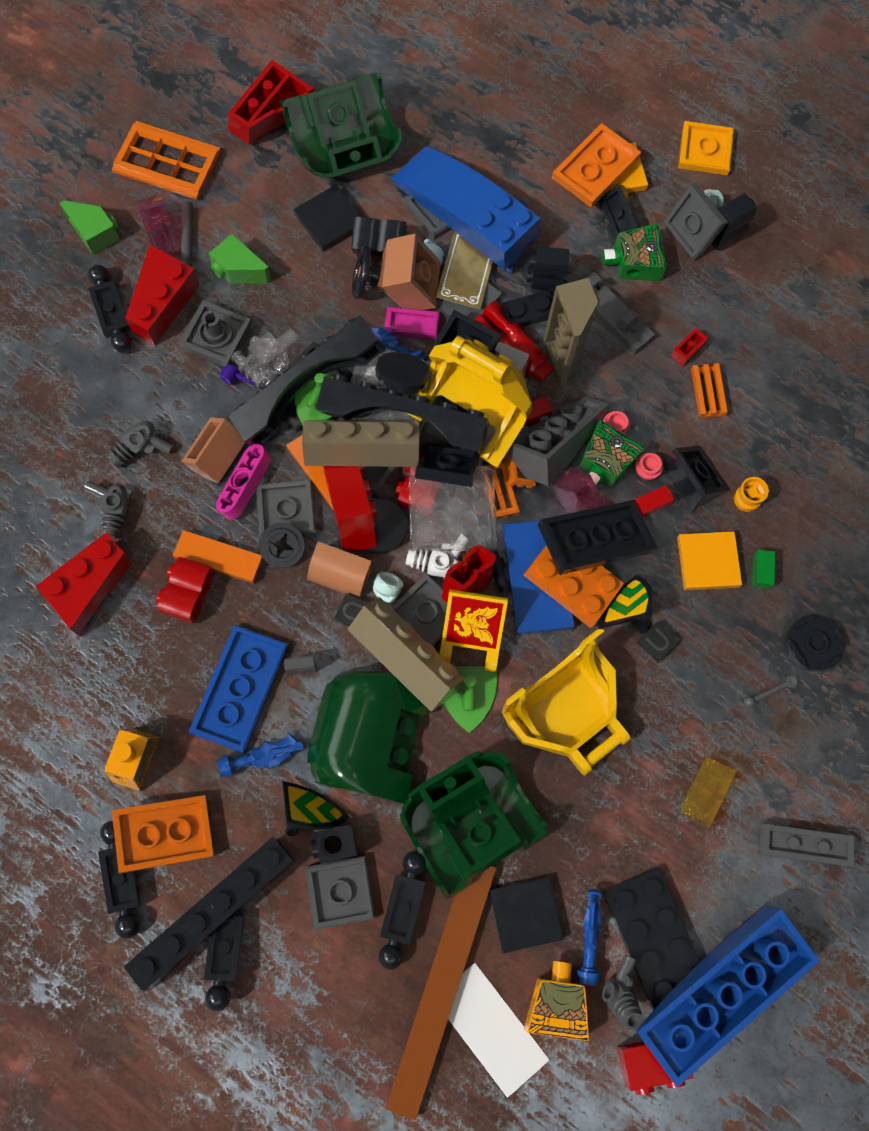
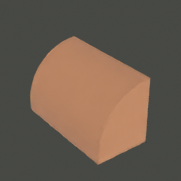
[181,417,245,483]
[307,541,372,599]

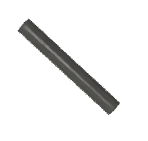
[181,201,192,267]

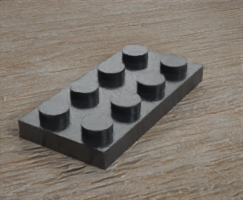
[537,500,657,575]
[602,868,700,1011]

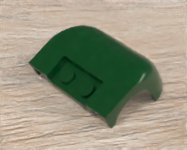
[279,72,402,178]
[307,671,428,804]
[399,751,550,900]

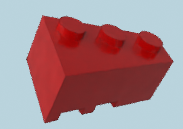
[228,60,314,145]
[125,245,200,346]
[323,466,378,553]
[36,532,132,637]

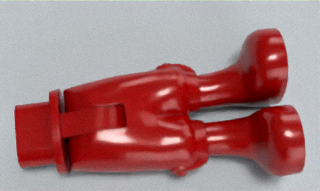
[474,300,554,383]

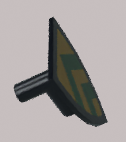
[599,575,654,634]
[282,781,350,837]

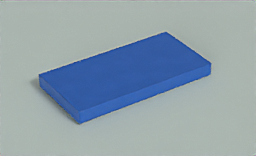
[502,521,574,635]
[188,624,289,754]

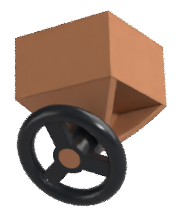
[352,234,440,310]

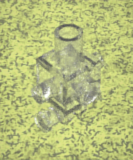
[231,328,300,389]

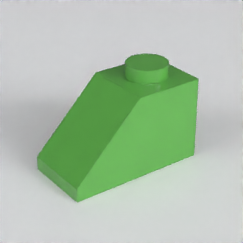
[60,200,120,255]
[208,234,271,284]

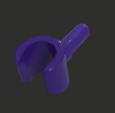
[220,365,259,386]

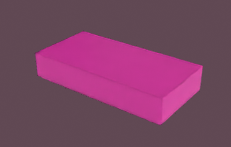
[385,307,440,340]

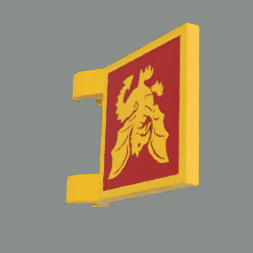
[440,589,508,672]

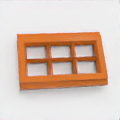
[111,121,221,200]

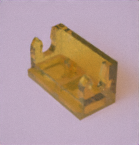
[680,756,737,830]

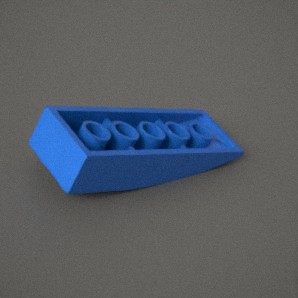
[391,146,540,270]
[636,905,820,1087]

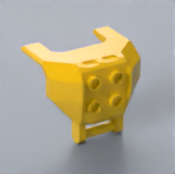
[407,336,533,468]
[502,629,631,776]

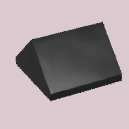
[426,310,501,359]
[663,446,729,511]

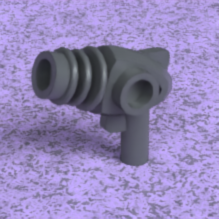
[106,417,173,468]
[84,481,132,539]
[602,954,643,1030]

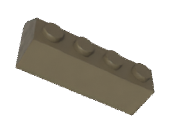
[543,278,600,387]
[302,420,419,467]
[347,597,464,712]

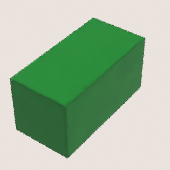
[752,550,775,590]

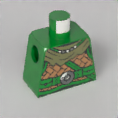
[602,223,666,281]
[580,420,645,491]

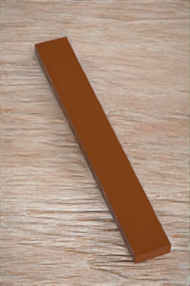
[385,866,496,1120]

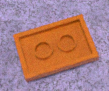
[552,123,641,208]
[523,545,624,628]
[112,795,214,874]

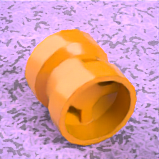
[733,477,769,512]

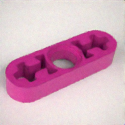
[216,444,271,520]

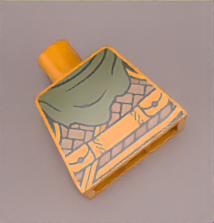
[105,728,161,791]
[524,961,589,1041]

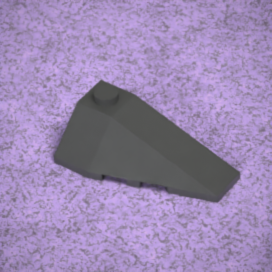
[507,396,609,486]

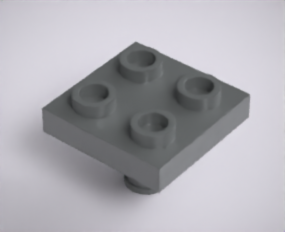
[179,300,252,367]

